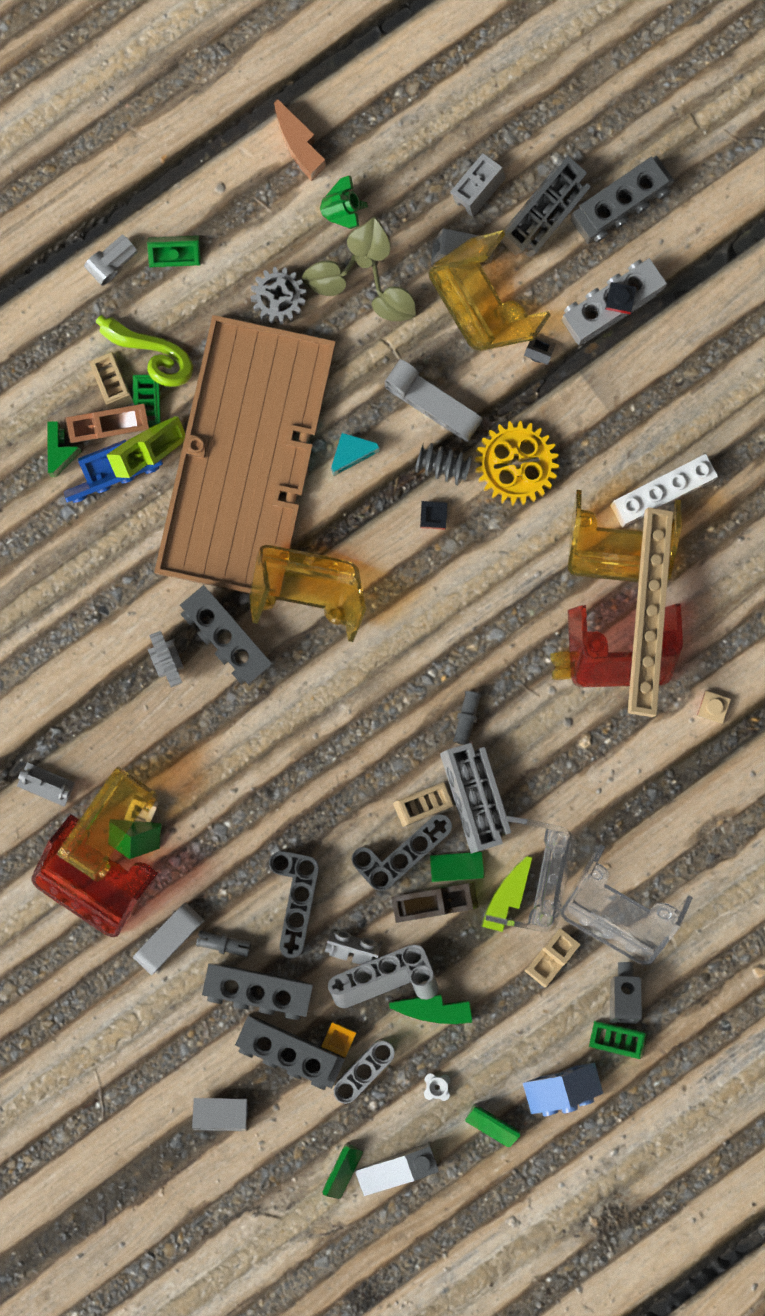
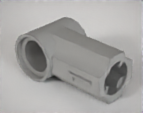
[84,234,138,286]

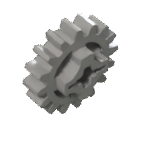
[250,267,306,324]
[148,630,184,687]

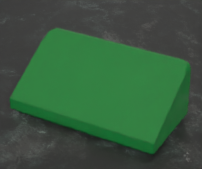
[147,235,200,267]
[430,852,484,882]
[465,1104,521,1147]
[322,1143,363,1199]

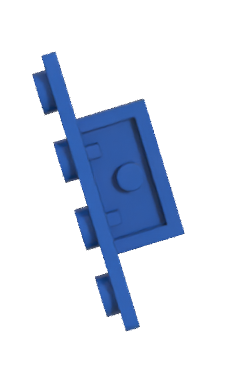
[64,439,163,503]

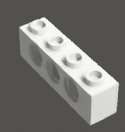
[610,454,718,528]

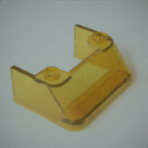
[429,230,551,351]
[568,490,682,582]
[250,545,366,642]
[57,766,157,882]

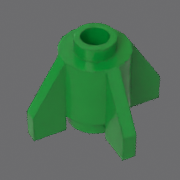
[320,175,368,229]

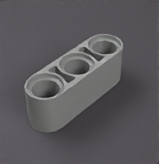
[133,902,204,976]
[334,1039,395,1104]

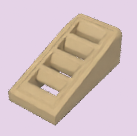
[89,351,133,410]
[393,782,454,827]

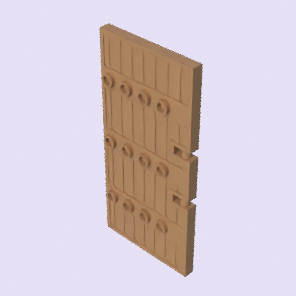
[154,315,336,601]

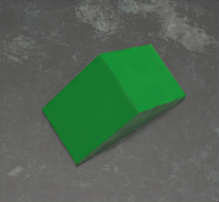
[108,819,161,859]

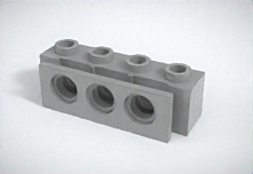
[561,258,667,346]
[440,743,511,853]

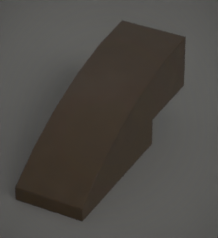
[391,882,479,923]

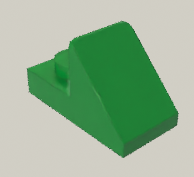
[47,421,82,477]

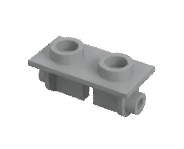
[17,762,75,807]
[325,930,381,965]

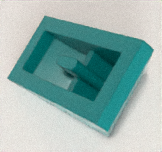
[331,433,379,476]

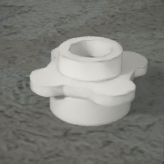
[424,1073,451,1101]

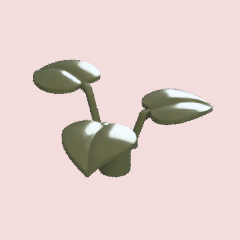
[301,216,417,322]

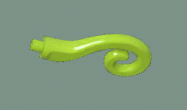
[96,315,193,387]

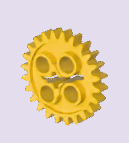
[475,421,559,506]

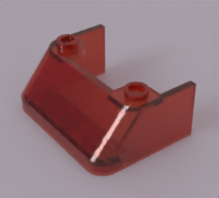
[568,604,683,688]

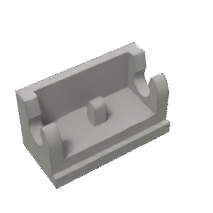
[450,153,506,217]
[192,1098,248,1131]

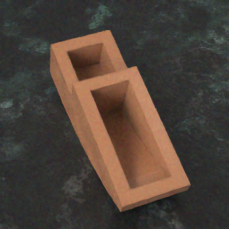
[274,100,326,181]
[64,404,149,443]

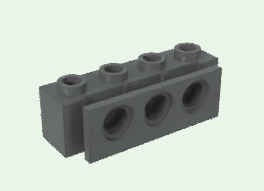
[570,155,674,244]
[496,156,591,257]
[180,585,273,686]
[202,963,313,1020]
[235,1014,345,1090]

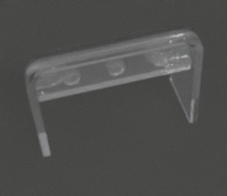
[485,816,575,932]
[560,844,693,965]

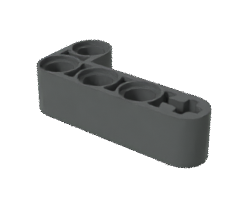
[351,814,452,891]
[269,851,319,958]

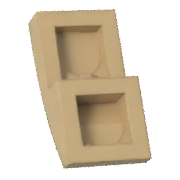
[525,928,581,988]

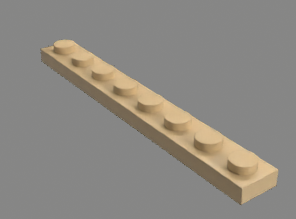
[628,507,673,717]

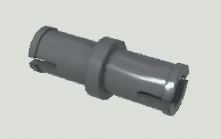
[453,691,482,745]
[196,930,252,958]

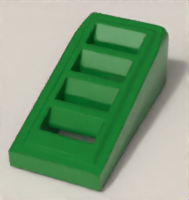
[133,375,161,428]
[589,1021,648,1059]

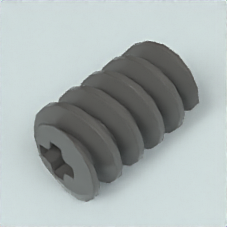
[415,443,473,486]

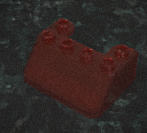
[31,814,158,937]

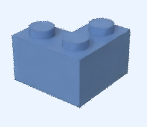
[523,1063,603,1116]

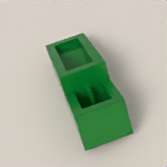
[389,993,472,1024]

